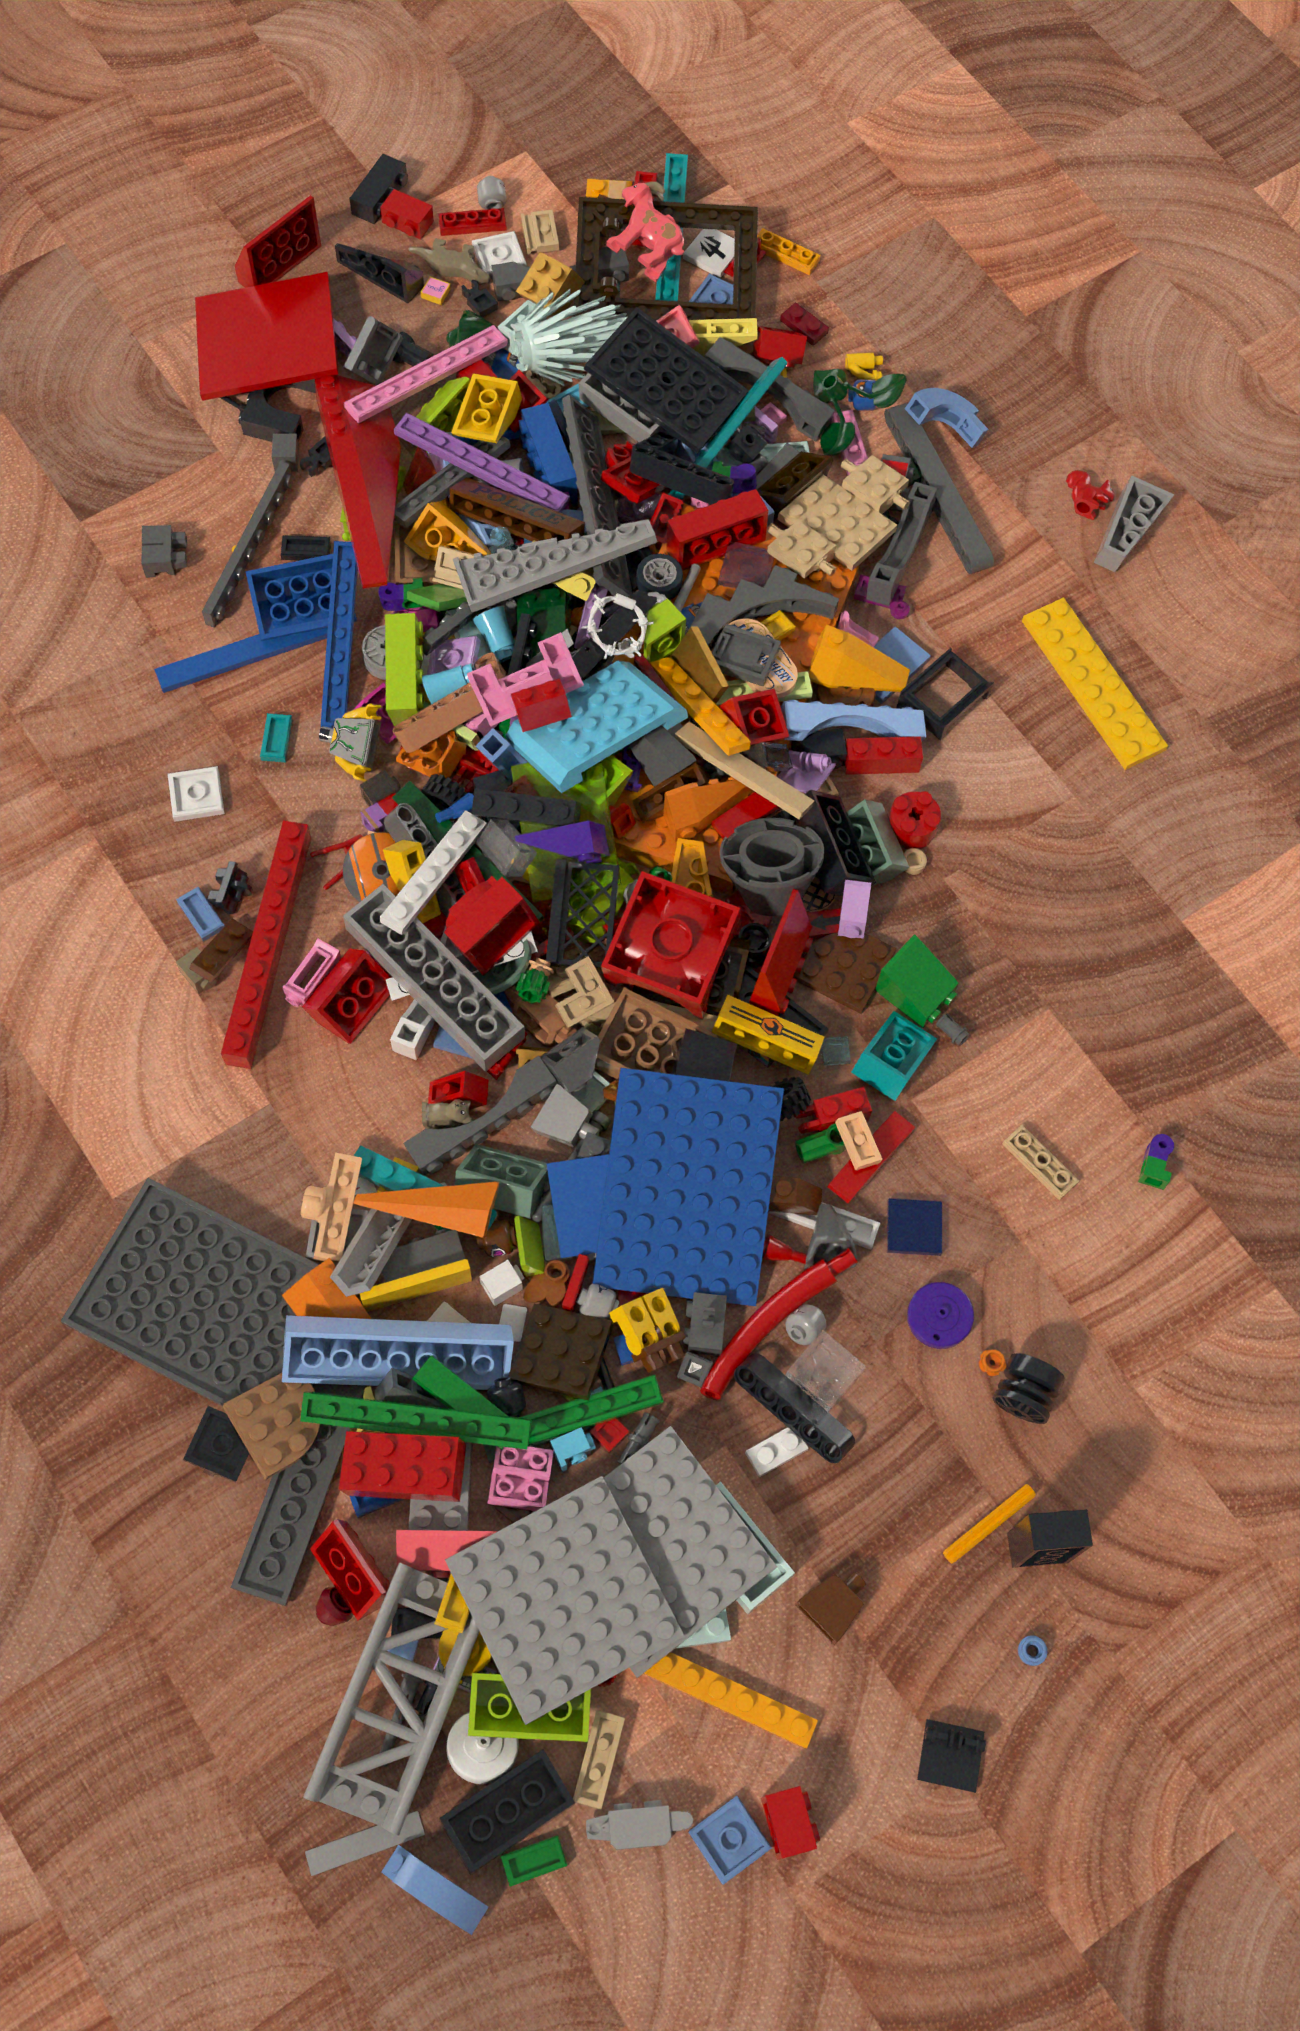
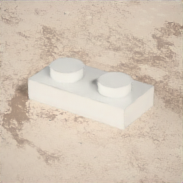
[745,1427,809,1478]

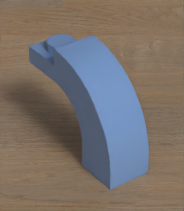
[905,388,989,448]
[475,728,557,798]
[381,1845,488,1935]

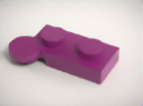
[854,574,910,619]

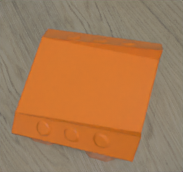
[396,730,466,779]

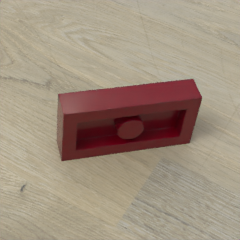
[780,302,829,346]

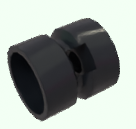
[738,923,772,968]

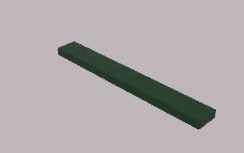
[392,781,545,931]

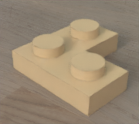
[555,956,614,1028]

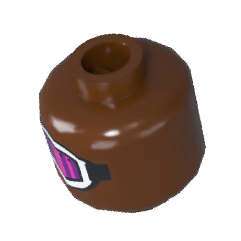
[477,1219,518,1257]

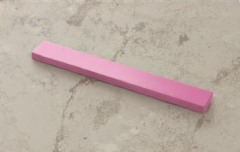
[344,325,508,423]

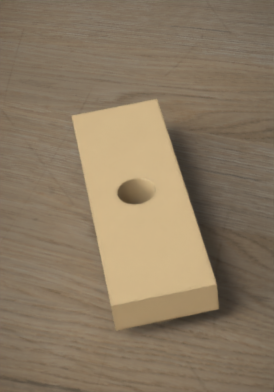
[1002,1125,1079,1201]

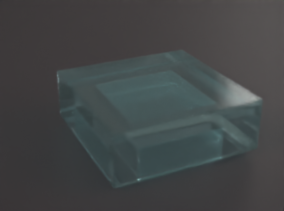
[822,1036,851,1065]

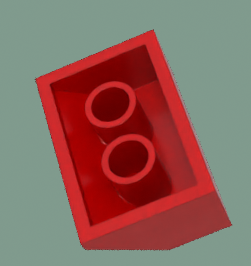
[302,948,391,1044]
[310,1519,390,1621]

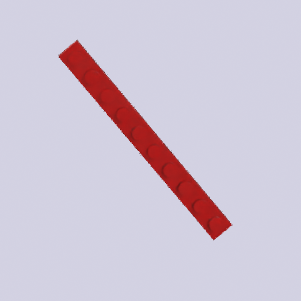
[221,820,311,1069]

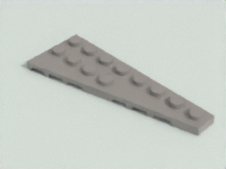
[453,519,657,612]

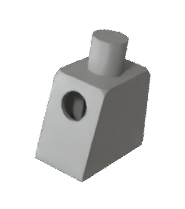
[531,1084,600,1147]

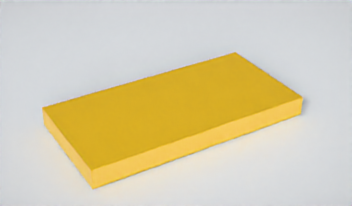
[359,1259,472,1312]

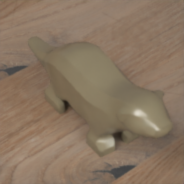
[408,238,490,285]

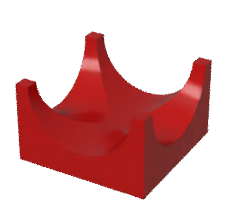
[601,871,742,1020]

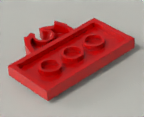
[600,440,667,504]

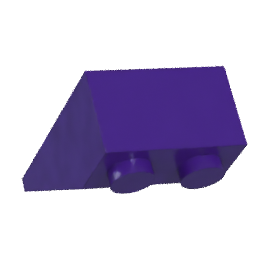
[515,821,609,864]

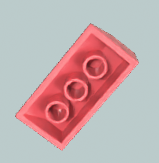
[396,1530,498,1579]

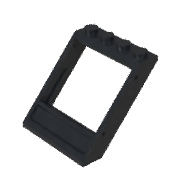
[568,591,657,678]

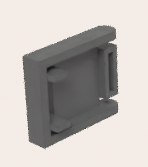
[344,316,403,385]
[712,625,781,687]

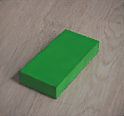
[501,1835,568,1887]

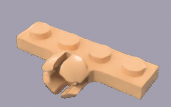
[301,1152,362,1264]

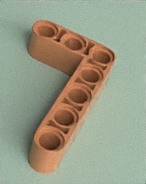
[393,652,507,753]

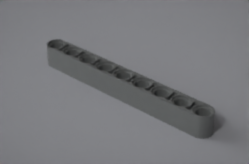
[884,402,994,574]

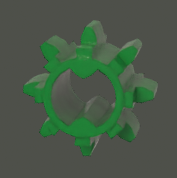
[516,968,551,1004]

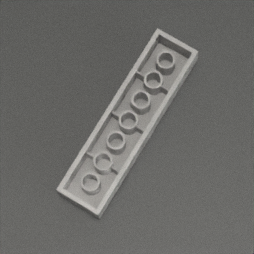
[343,884,525,1072]

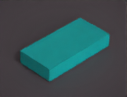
[260,713,293,763]

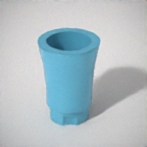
[472,606,515,663]
[422,664,475,704]

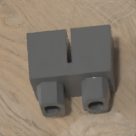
[141,525,187,578]

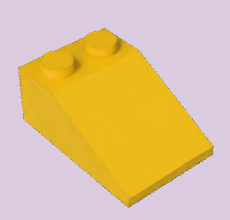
[451,374,522,443]

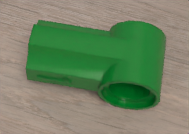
[795,1124,846,1164]

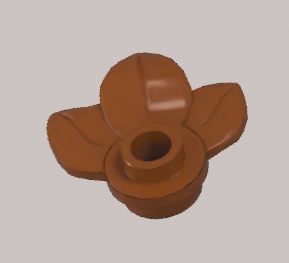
[520,1260,570,1306]

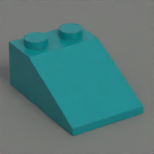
[851,1011,937,1101]

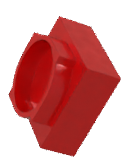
[444,876,540,976]

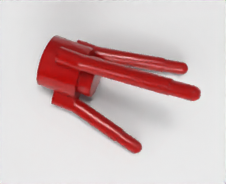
[310,834,363,890]

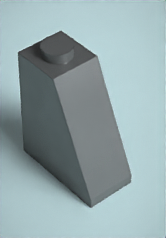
[628,725,696,786]

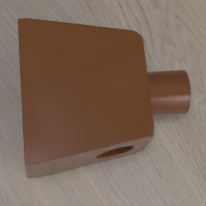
[795,1572,866,1646]

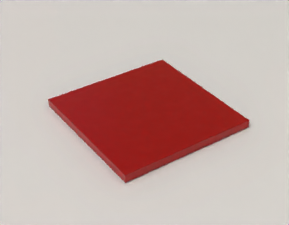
[195,271,339,401]

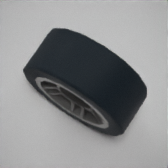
[636,554,683,600]

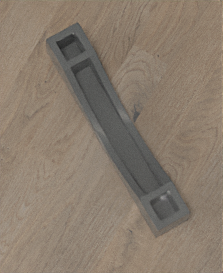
[491,247,629,302]
[705,337,835,442]
[866,482,937,606]
[403,1056,557,1176]

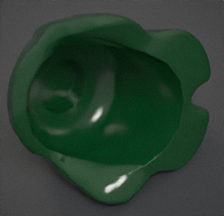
[446,310,498,348]

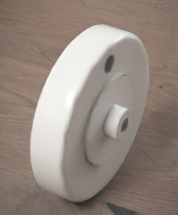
[447,1712,519,1784]

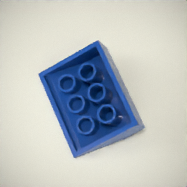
[245,554,357,641]

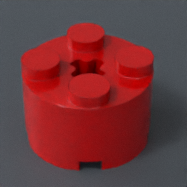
[889,791,941,849]

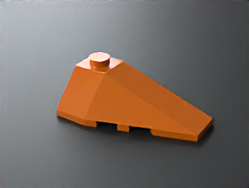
[282,1258,371,1319]

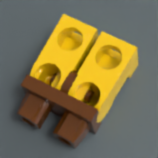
[609,1287,686,1373]

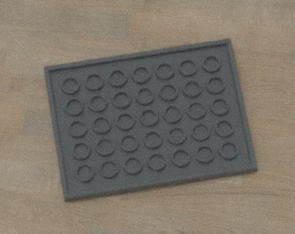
[61,1178,319,1407]

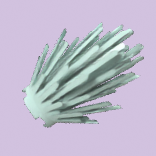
[509,289,627,386]

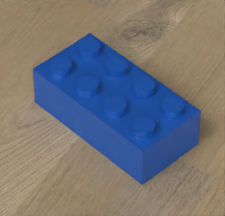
[519,403,578,507]

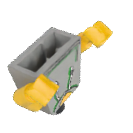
[319,704,382,782]

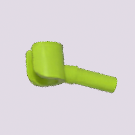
[610,854,640,877]

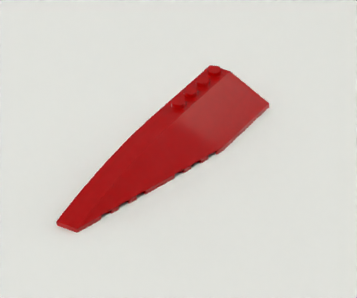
[314,375,401,589]

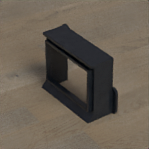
[896,648,994,741]

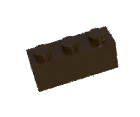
[757,451,833,519]

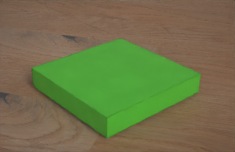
[407,583,467,612]

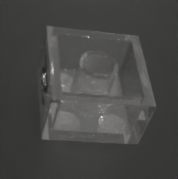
[786,1330,866,1412]

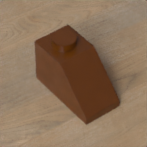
[768,1176,822,1216]

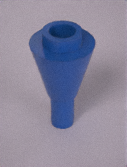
[435,793,478,823]

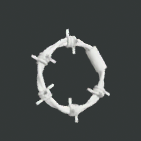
[581,593,653,659]

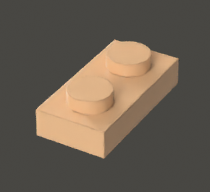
[835,1111,882,1170]

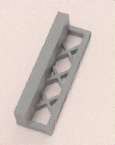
[330,1208,412,1297]

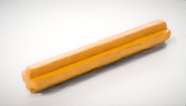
[943,1484,1036,1564]

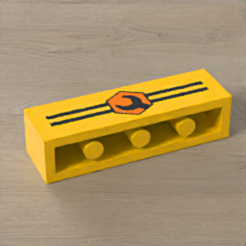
[711,995,825,1075]

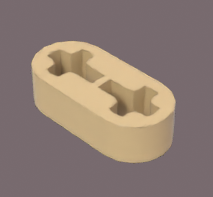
[526,370,561,400]

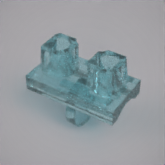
[489,527,520,554]

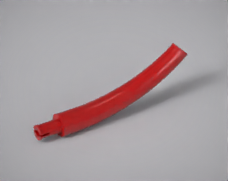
[700,1247,858,1400]

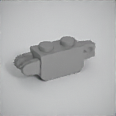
[586,1800,694,1850]

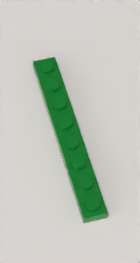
[300,1391,532,1450]

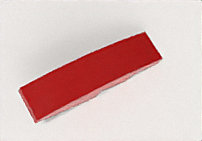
[827,1111,916,1204]

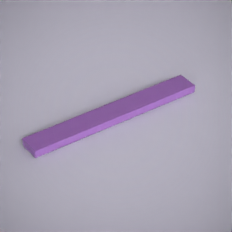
[394,413,570,513]

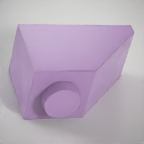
[838,880,871,939]

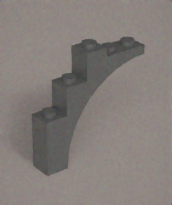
[689,565,839,651]

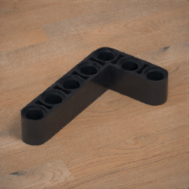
[630,430,734,505]

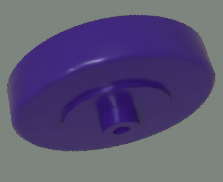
[907,1282,974,1349]

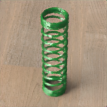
[649,866,673,882]

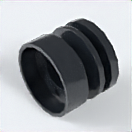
[992,1353,1065,1424]

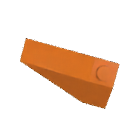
[663,777,753,842]

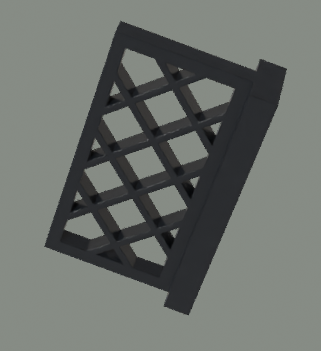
[546,859,620,968]

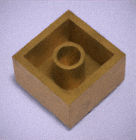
[516,252,585,316]

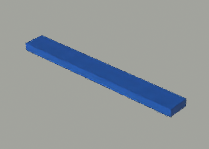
[320,541,358,728]
[154,628,328,693]

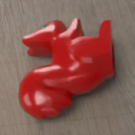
[1066,470,1115,520]

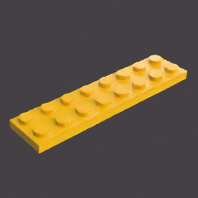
[1022,598,1168,770]

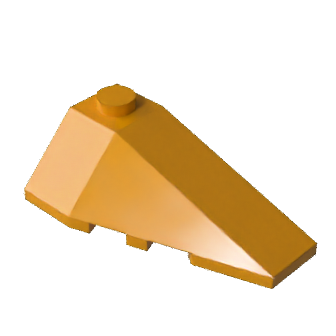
[808,624,910,692]

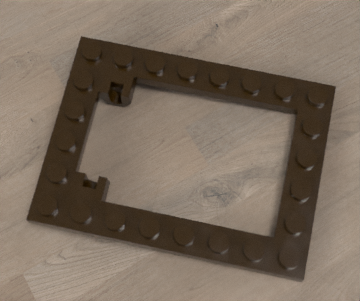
[573,197,758,321]

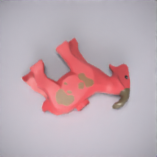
[607,182,684,282]

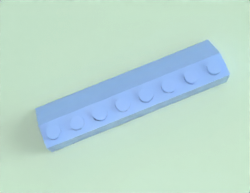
[282,1315,514,1390]

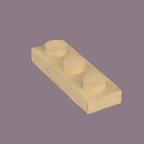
[573,1710,625,1810]

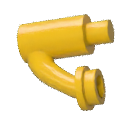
[845,352,883,381]

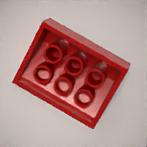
[235,195,321,288]
[749,889,813,1016]

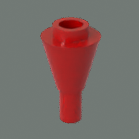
[762,1234,807,1264]

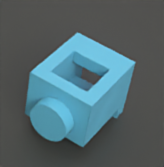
[550,1427,596,1472]

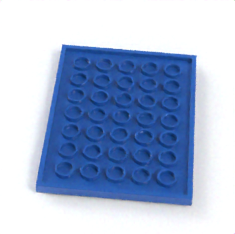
[593,1068,784,1306]

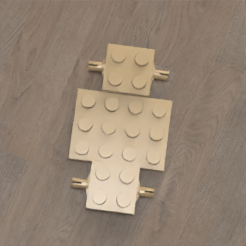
[767,455,910,579]

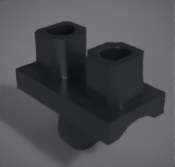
[207,861,253,914]

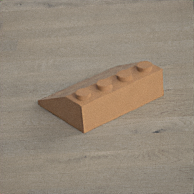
[594,987,718,1080]

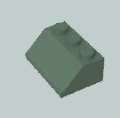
[847,799,909,886]
[455,1145,548,1218]

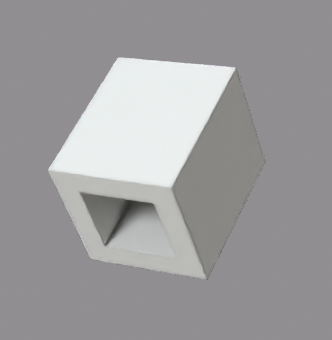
[479,1260,524,1306]

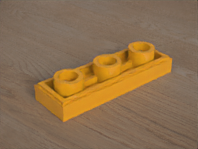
[757,228,821,275]

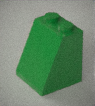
[875,934,959,1028]

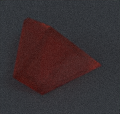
[403,447,437,495]

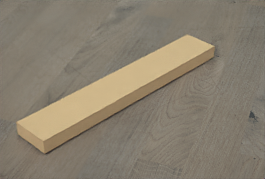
[674,722,814,820]

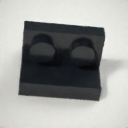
[183,1406,249,1483]

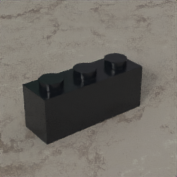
[349,154,408,224]

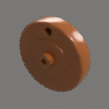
[817,684,876,707]

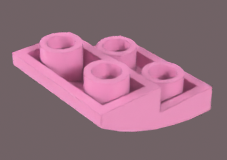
[487,1446,554,1511]

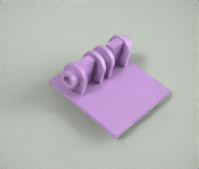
[778,750,836,793]

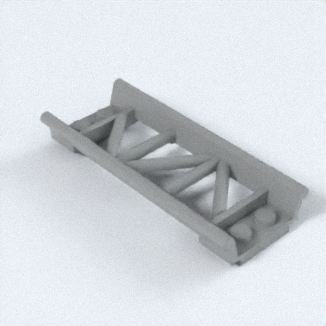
[303,1563,479,1836]

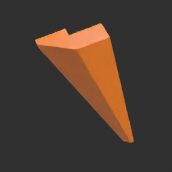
[353,1181,500,1237]

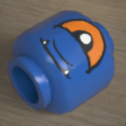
[848,380,877,411]

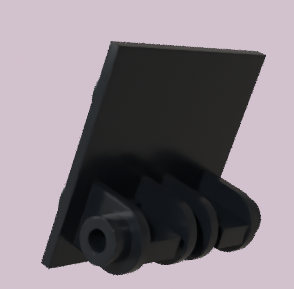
[917,1719,986,1793]

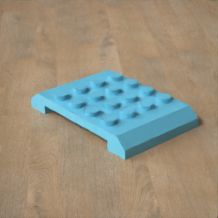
[505,661,688,793]

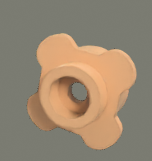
[528,958,554,977]

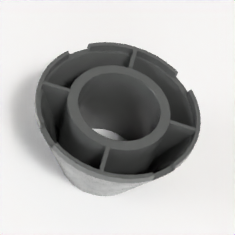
[720,818,824,916]

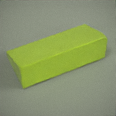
[514,1216,545,1277]

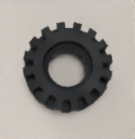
[421,774,467,811]
[769,1077,811,1122]

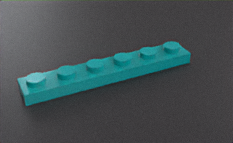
[354,1145,498,1231]

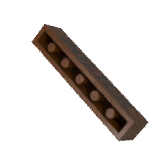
[450,477,585,542]

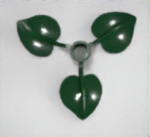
[813,369,907,456]

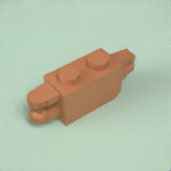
[505,982,577,1046]

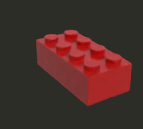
[666,489,769,571]
[339,1431,466,1502]

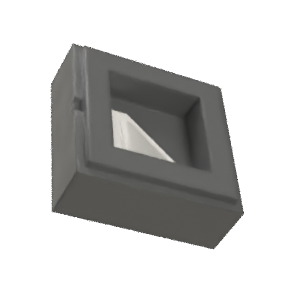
[677,1350,713,1387]

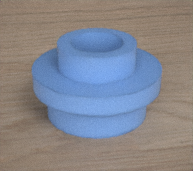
[1018,1636,1047,1666]

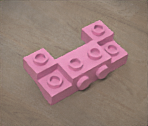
[467,633,584,727]

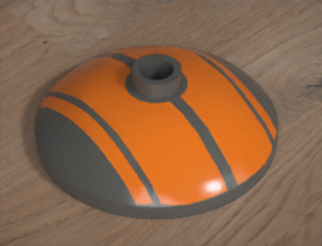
[343,832,400,902]

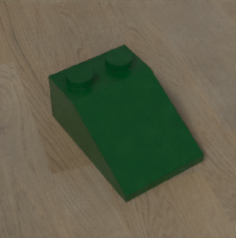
[517,588,572,659]

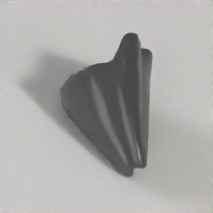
[804,1204,857,1270]

